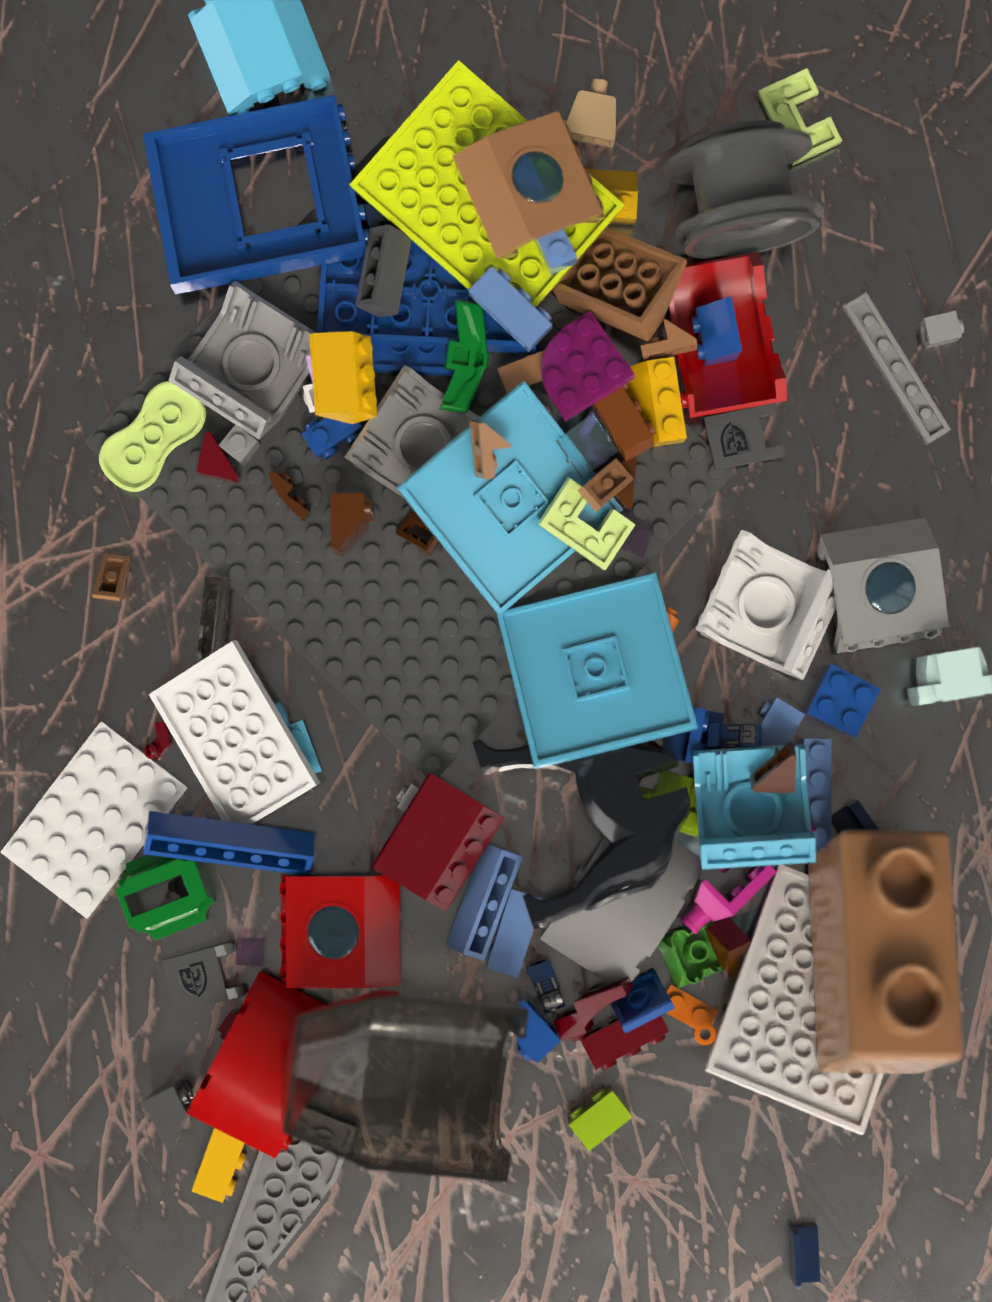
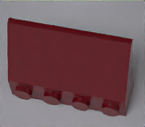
[371,772,504,912]

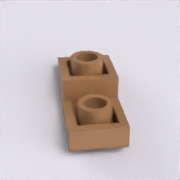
[497,350,545,393]

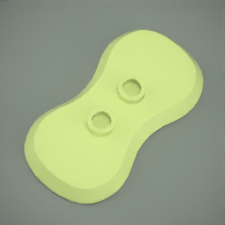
[99,381,206,492]

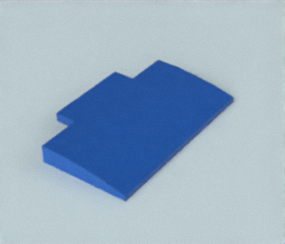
[317,240,538,376]

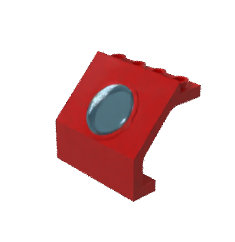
[279,874,400,989]

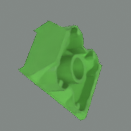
[657,921,722,988]

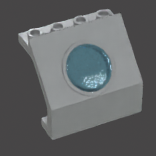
[817,518,949,653]

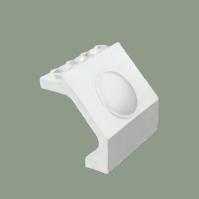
[696,530,836,680]

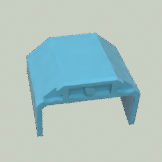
[188,0,331,116]

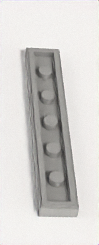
[842,292,951,445]

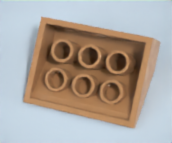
[553,227,687,342]

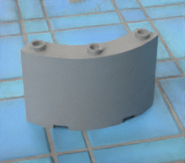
[540,838,703,984]

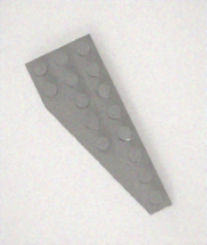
[205,1109,356,1302]

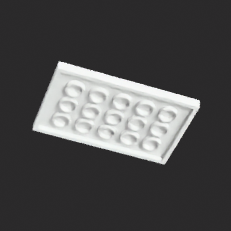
[149,640,320,825]
[1,721,189,919]

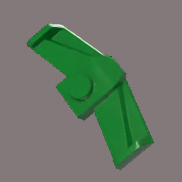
[439,299,489,413]

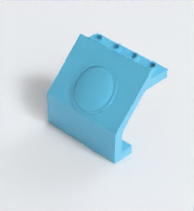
[693,744,816,869]

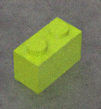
[568,1087,633,1151]

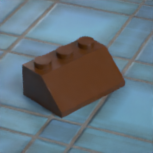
[330,492,374,557]

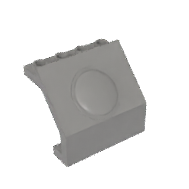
[169,281,316,440]
[344,365,480,498]

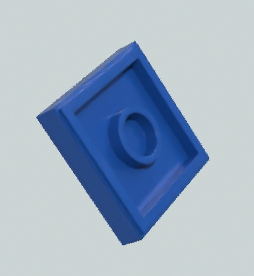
[610,969,675,1033]

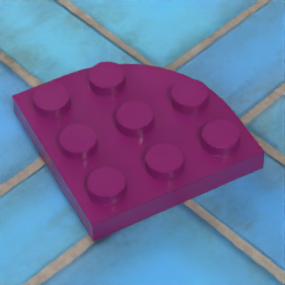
[541,311,635,422]

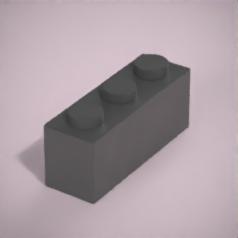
[356,225,411,317]

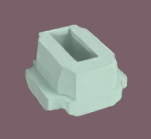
[907,647,992,706]

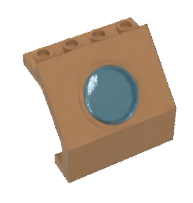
[453,111,605,258]

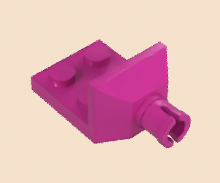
[680,865,777,935]

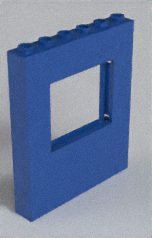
[143,95,369,295]

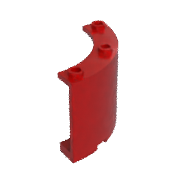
[667,252,787,418]
[186,971,348,1159]

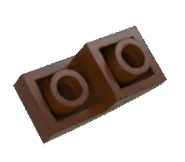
[268,470,311,522]

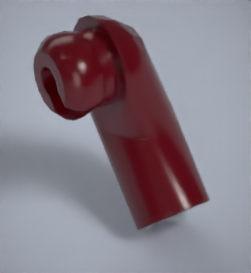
[144,721,171,760]

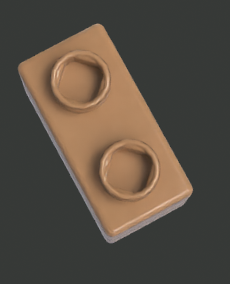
[808,830,963,1074]

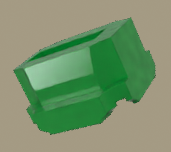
[115,855,216,940]

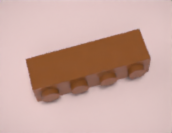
[591,384,656,461]

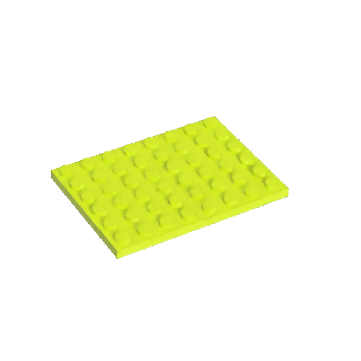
[350,60,625,308]

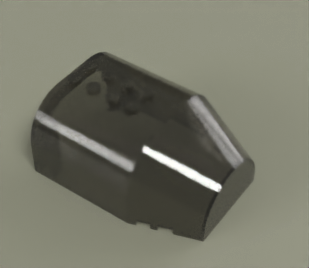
[281,989,529,1183]

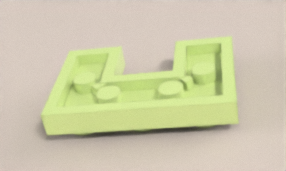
[757,68,842,166]
[537,478,635,570]

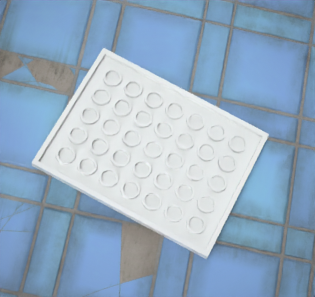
[704,864,884,1135]

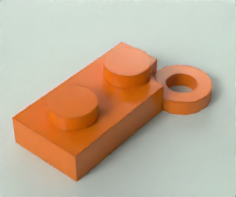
[666,984,719,1045]

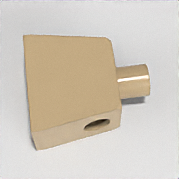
[566,79,616,148]

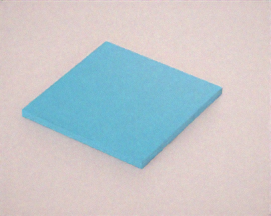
[395,381,623,615]
[497,572,698,769]

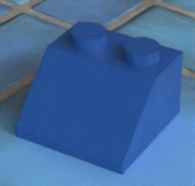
[691,296,742,366]
[517,993,561,1064]

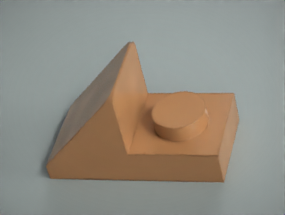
[641,319,697,362]
[470,421,512,479]
[578,458,634,511]
[92,553,131,601]

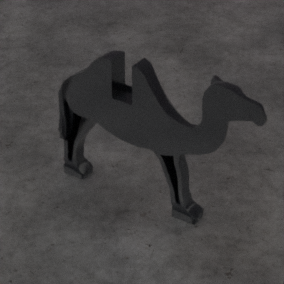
[472,739,691,929]

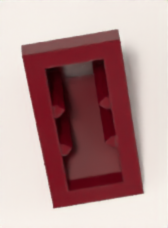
[196,431,242,484]

